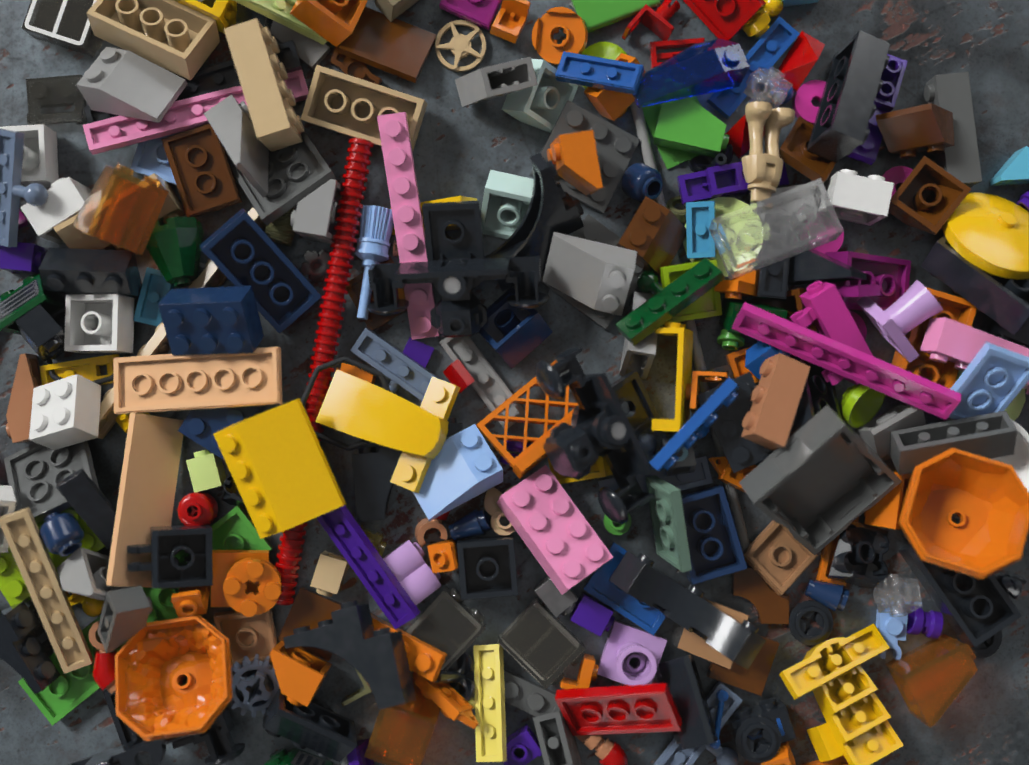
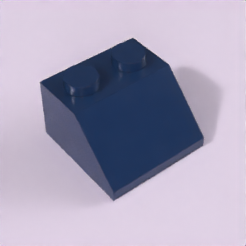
[479,287,553,369]

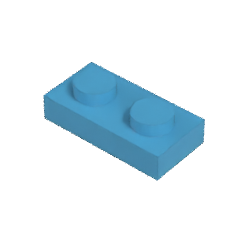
[686,201,716,259]
[133,267,174,327]

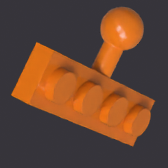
[368,614,447,686]

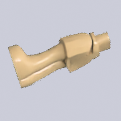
[742,101,795,205]

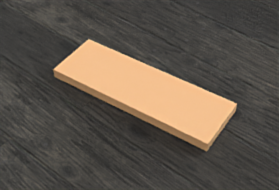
[113,347,283,415]
[106,413,184,588]

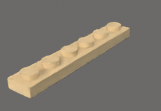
[0,507,94,674]

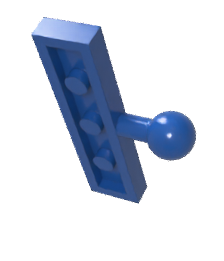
[707,16,800,119]
[649,377,739,472]

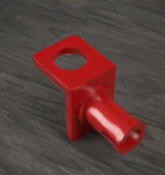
[622,0,680,41]

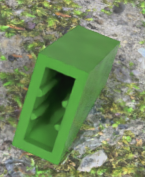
[653,83,730,158]

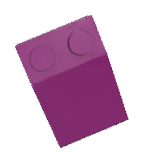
[825,251,911,312]

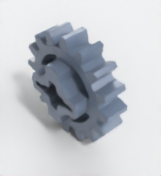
[231,654,280,717]

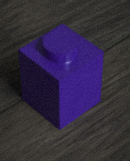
[0,242,46,274]
[569,592,615,637]

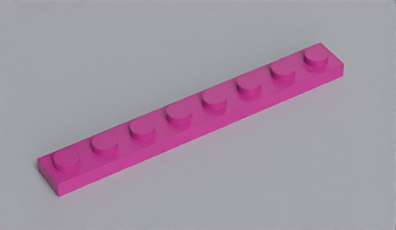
[732,302,961,420]

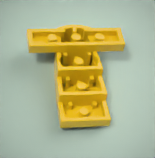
[315,369,460,493]
[779,623,904,765]

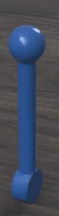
[710,689,729,749]

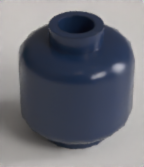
[621,163,663,203]
[39,512,85,556]

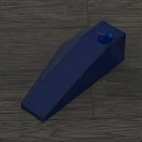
[633,39,750,108]

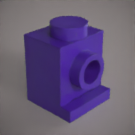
[502,724,542,765]

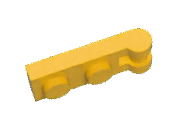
[39,354,120,385]

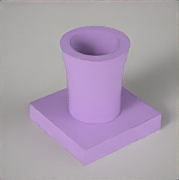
[857,280,943,363]
[598,620,667,685]

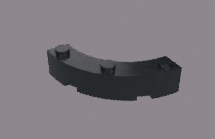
[609,551,766,669]

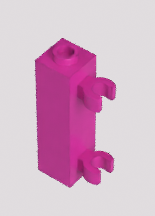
[790,281,874,386]

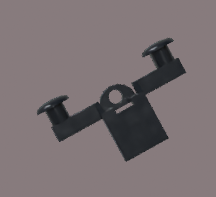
[68,690,245,765]

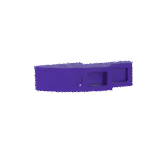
[846,54,908,165]
[677,161,789,205]

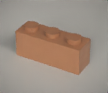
[741,353,810,450]

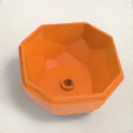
[899,448,1029,579]

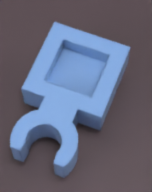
[876,609,908,660]

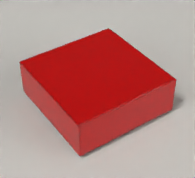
[443,359,475,394]

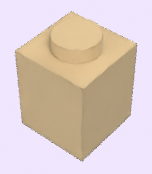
[310,551,349,597]

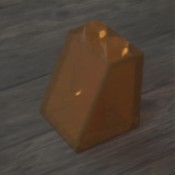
[72,163,169,255]
[885,634,978,727]
[364,677,440,765]

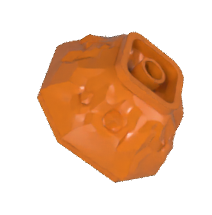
[115,615,233,741]

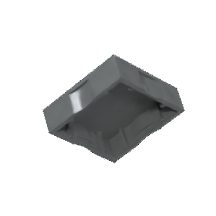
[739,405,902,555]

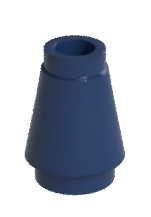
[449,509,492,541]
[805,579,849,612]

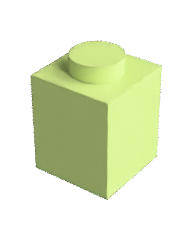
[186,449,226,493]

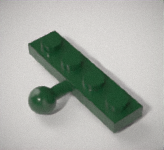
[615,258,725,346]

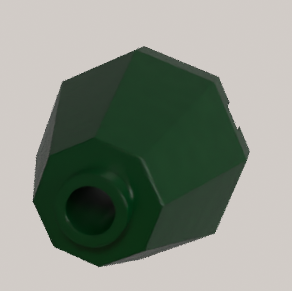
[140,217,204,288]

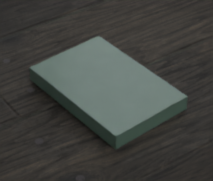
[645,475,692,573]

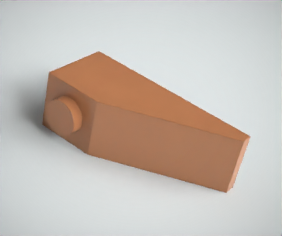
[6,353,42,443]

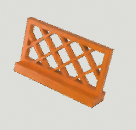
[476,360,578,479]

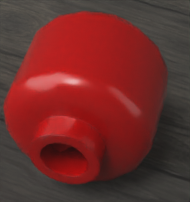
[177,491,218,526]

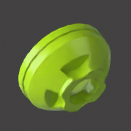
[841,384,885,428]

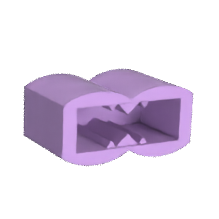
[383,540,442,605]

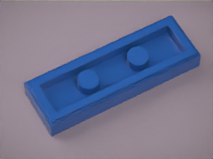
[555,51,644,95]

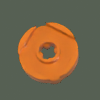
[532,7,588,65]
[223,558,281,617]

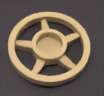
[435,20,486,72]

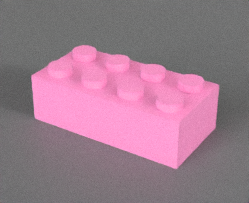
[496,465,613,595]

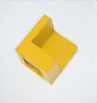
[807,723,843,762]

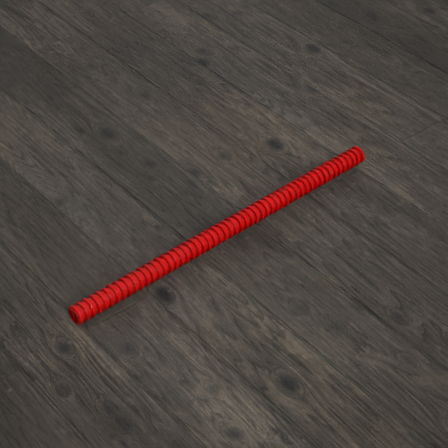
[275,138,374,606]

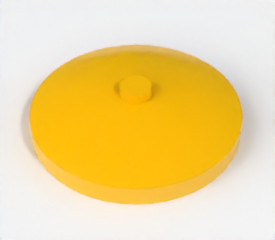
[942,192,1029,279]

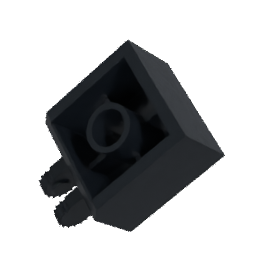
[127,524,213,589]

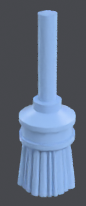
[354,205,394,320]

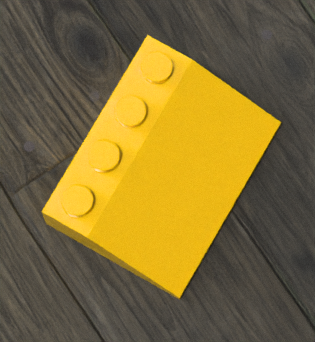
[213,398,346,539]

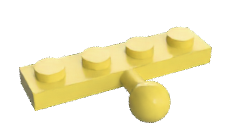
[468,644,507,762]

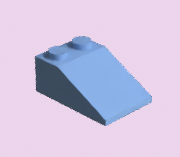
[412,424,503,521]

